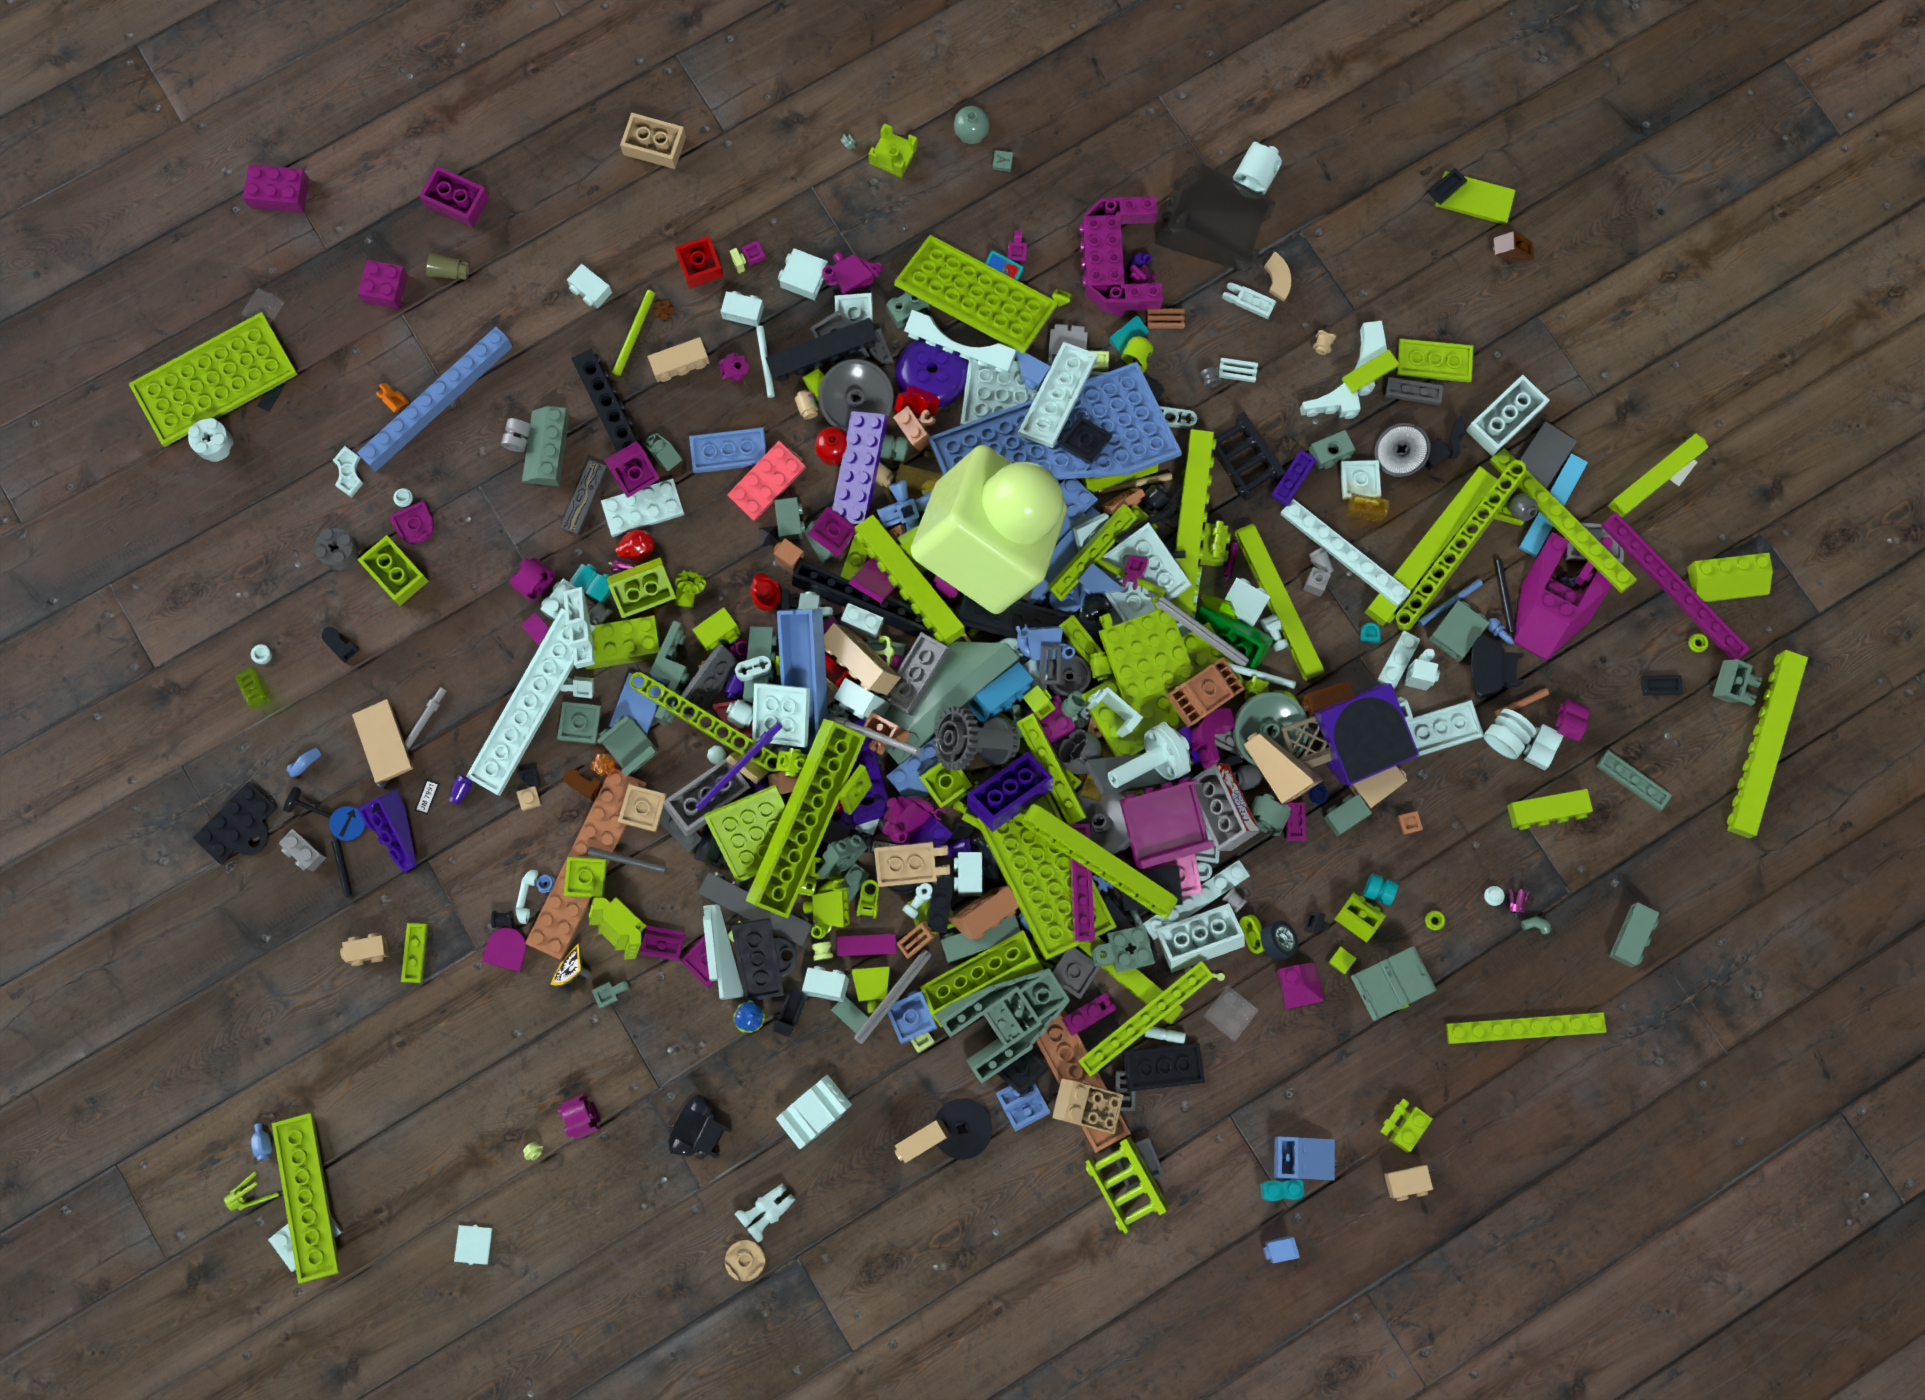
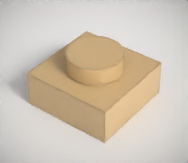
[517,786,542,811]

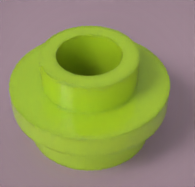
[1688,634,1708,653]
[1425,911,1445,931]

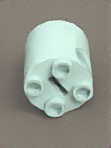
[1233,142,1282,197]

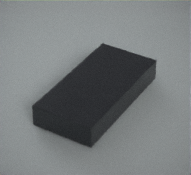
[1428,168,1468,205]
[1641,675,1683,696]

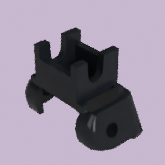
[1471,635,1523,699]
[669,1095,733,1158]

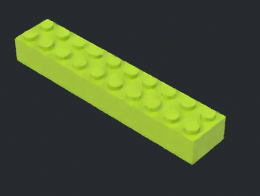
[745,719,866,919]

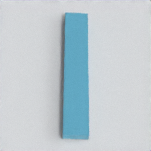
[1519,453,1588,557]

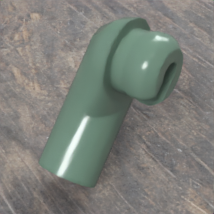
[1521,916,1551,934]

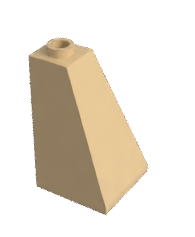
[1244,732,1323,803]

